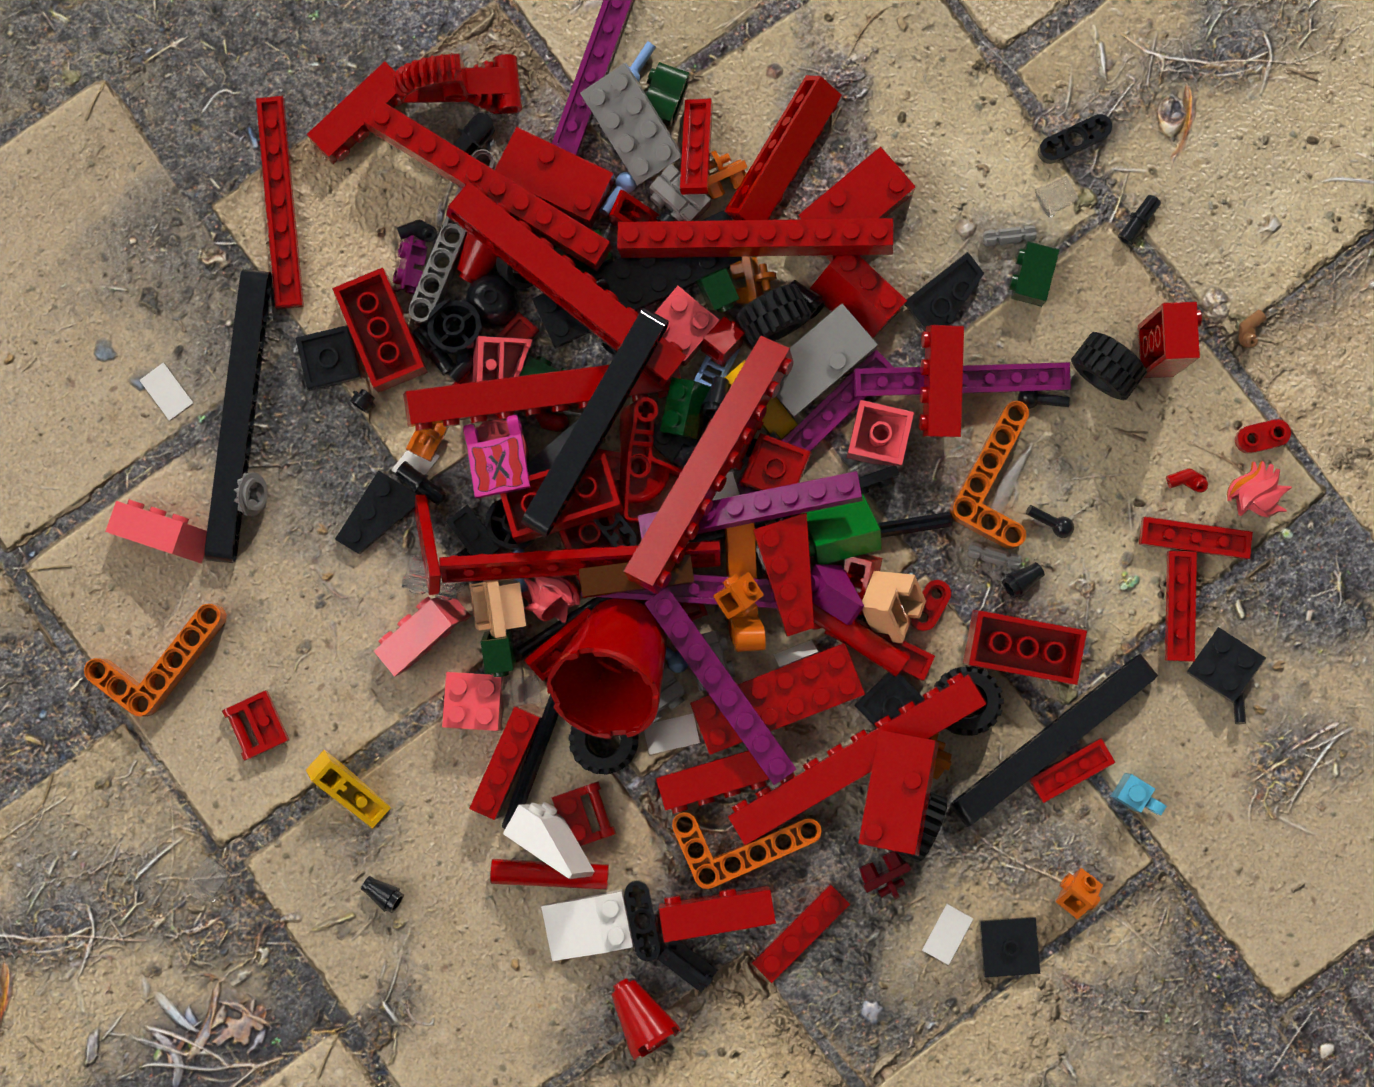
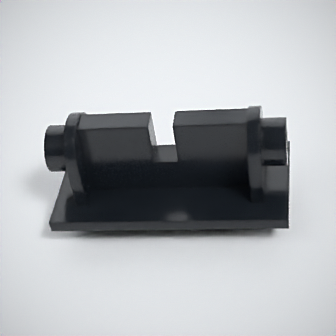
[657,940,718,993]

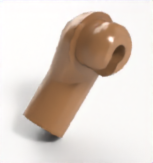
[1238,309,1267,348]

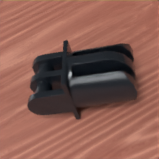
[453,113,495,155]

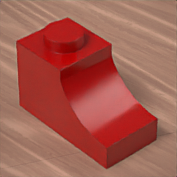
[844,554,883,615]

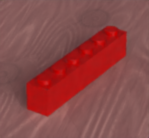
[724,75,842,220]

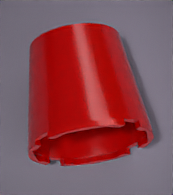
[547,598,667,739]

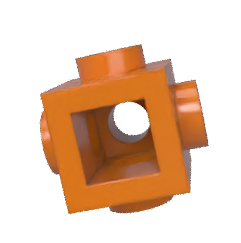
[713,572,764,619]
[1056,868,1103,920]

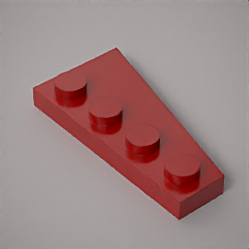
[753,512,814,637]

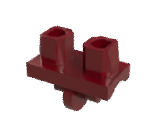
[859,851,911,900]

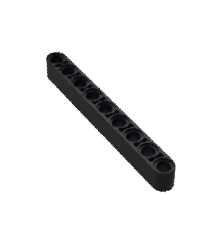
[521,308,669,537]
[950,653,1158,827]

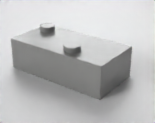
[776,304,878,418]

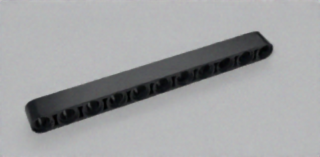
[205,269,272,563]

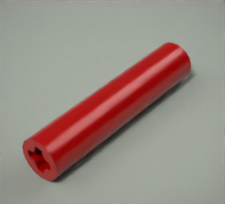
[812,601,910,677]
[490,859,609,890]

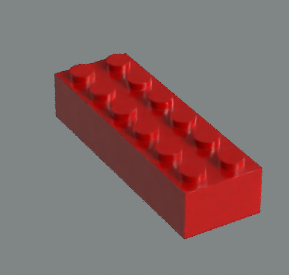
[690,643,865,755]

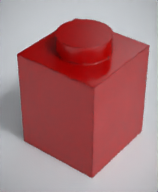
[701,316,745,367]

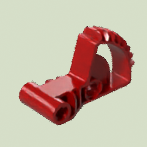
[393,53,522,114]
[619,397,682,531]

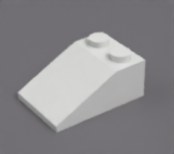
[503,802,595,879]
[541,889,634,961]

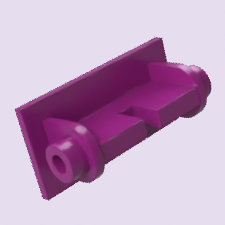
[393,235,428,295]

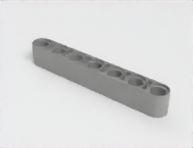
[409,149,497,327]

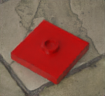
[740,433,812,491]

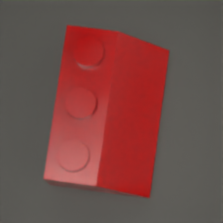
[810,255,907,339]

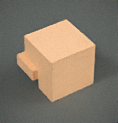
[862,571,926,643]
[469,579,526,638]

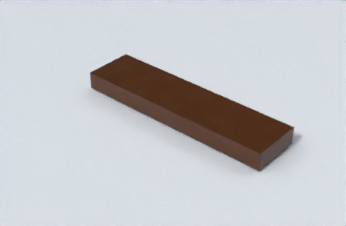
[579,554,694,598]

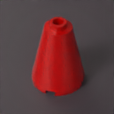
[457,232,497,284]
[611,978,681,1061]

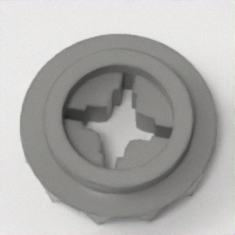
[234,472,268,516]

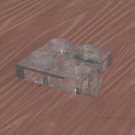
[402,555,466,600]

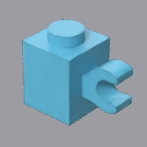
[1110,773,1167,816]

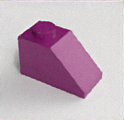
[811,564,864,625]

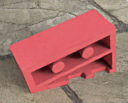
[473,336,533,421]
[105,499,207,564]
[374,591,471,677]

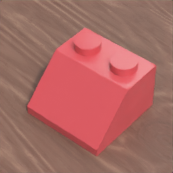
[846,400,914,466]

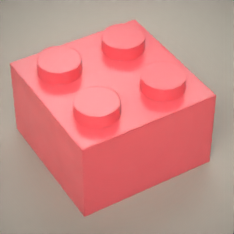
[655,286,720,367]
[442,672,505,731]

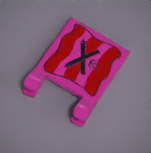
[463,415,530,499]

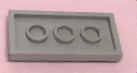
[580,63,682,186]

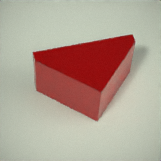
[609,190,660,227]

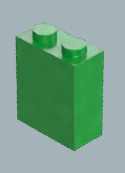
[800,494,882,564]

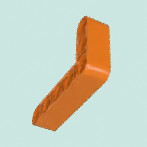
[950,401,1029,549]
[724,523,766,652]
[84,604,227,717]
[672,811,822,889]

